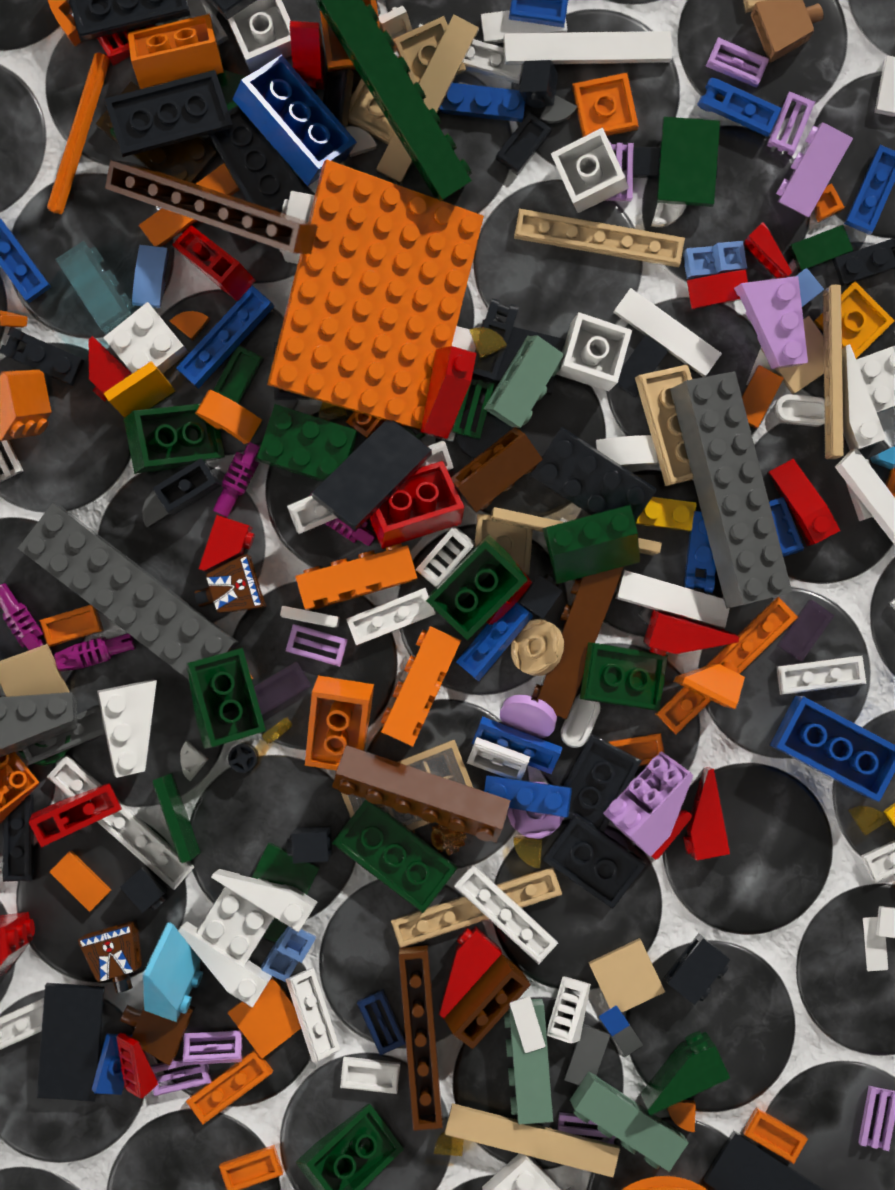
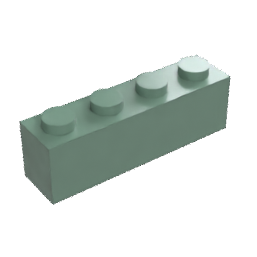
[504,999,553,1125]
[570,1072,689,1172]

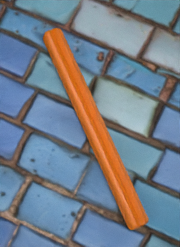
[47,52,110,214]

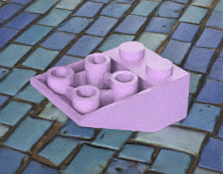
[603,751,693,857]

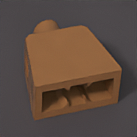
[750,0,824,63]

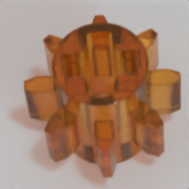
[431,823,466,855]

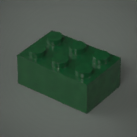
[257,404,358,482]

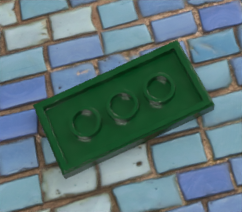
[332,799,458,913]

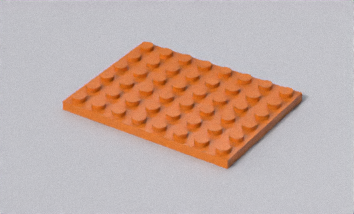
[267,159,484,431]

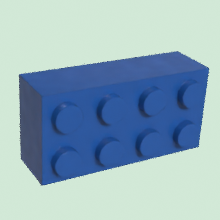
[232,55,357,186]
[769,695,895,802]

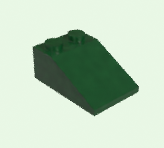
[124,404,225,474]
[186,648,266,749]
[640,1032,730,1115]
[295,1104,404,1190]

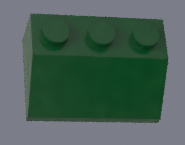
[542,505,640,584]
[426,534,528,640]

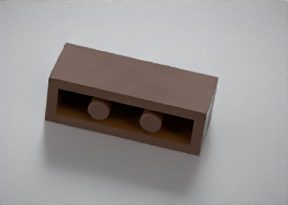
[451,427,543,513]
[444,954,531,1049]

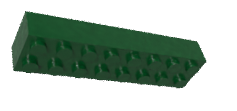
[316,0,472,201]

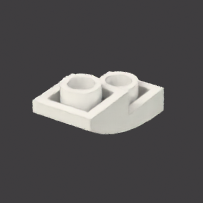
[596,435,659,468]

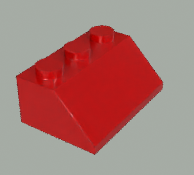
[370,461,465,549]
[0,912,35,977]

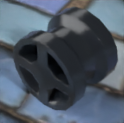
[228,743,259,773]

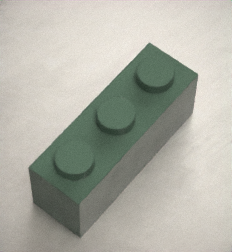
[484,336,564,428]

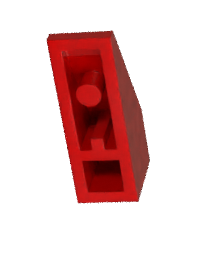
[290,21,326,92]
[172,224,256,301]
[420,346,477,439]
[768,458,841,546]
[643,610,740,656]
[684,767,730,861]
[29,783,122,847]
[439,925,502,1018]

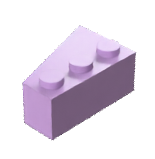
[776,122,853,217]
[734,276,808,369]

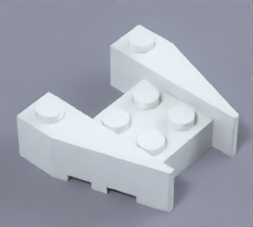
[842,331,895,450]
[178,869,318,1008]

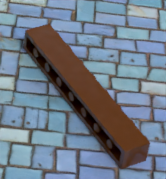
[105,160,318,254]

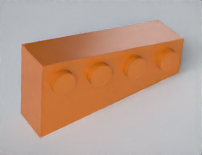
[295,543,418,611]
[380,626,461,746]

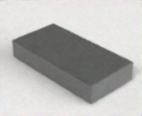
[564,1024,610,1085]

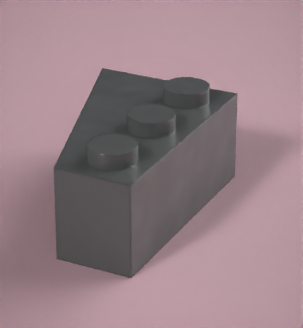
[0,692,78,757]

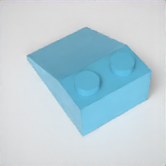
[143,923,203,1022]

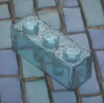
[55,241,134,335]

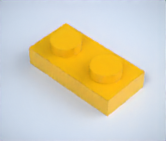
[636,497,696,531]

